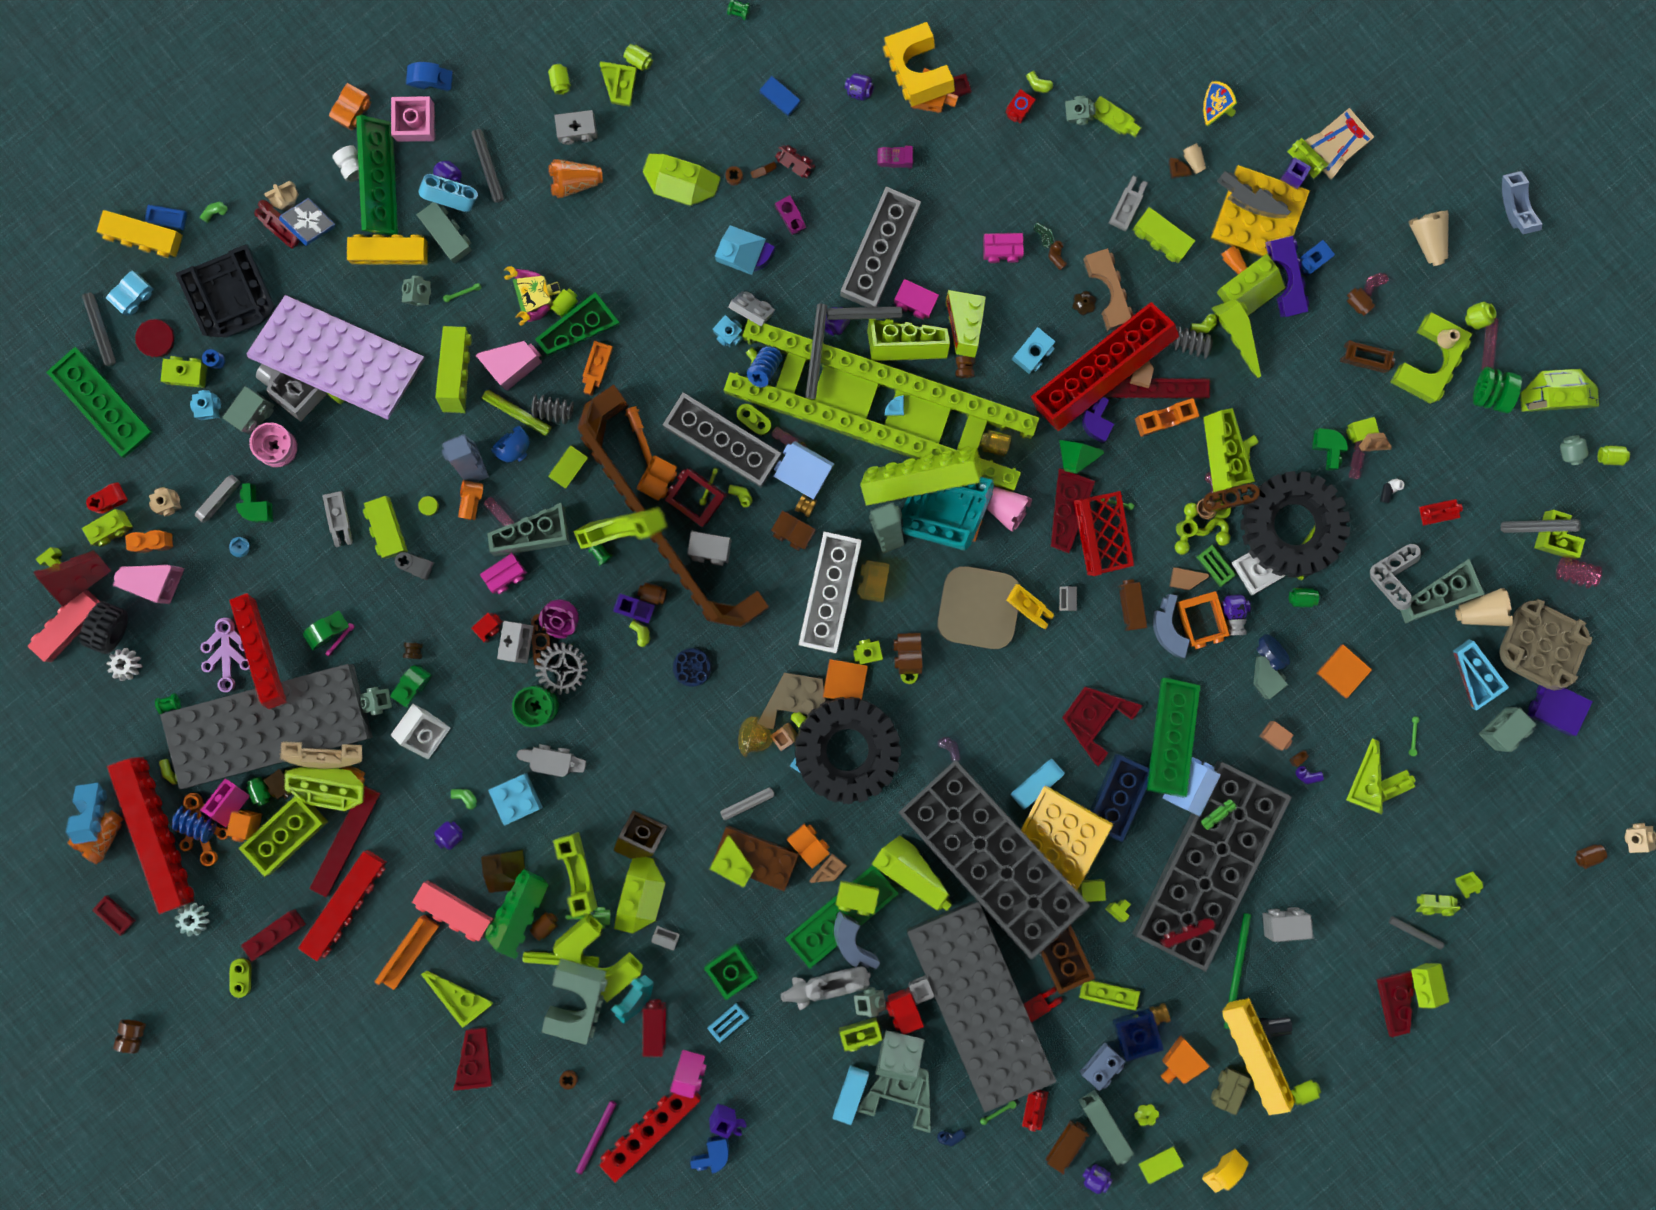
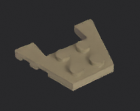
[757,673,831,739]

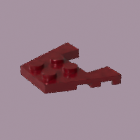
[1062,687,1142,767]

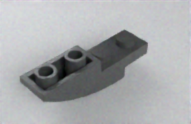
[1217,171,1291,218]

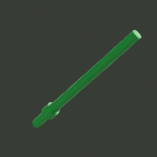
[1224,913,1252,1029]

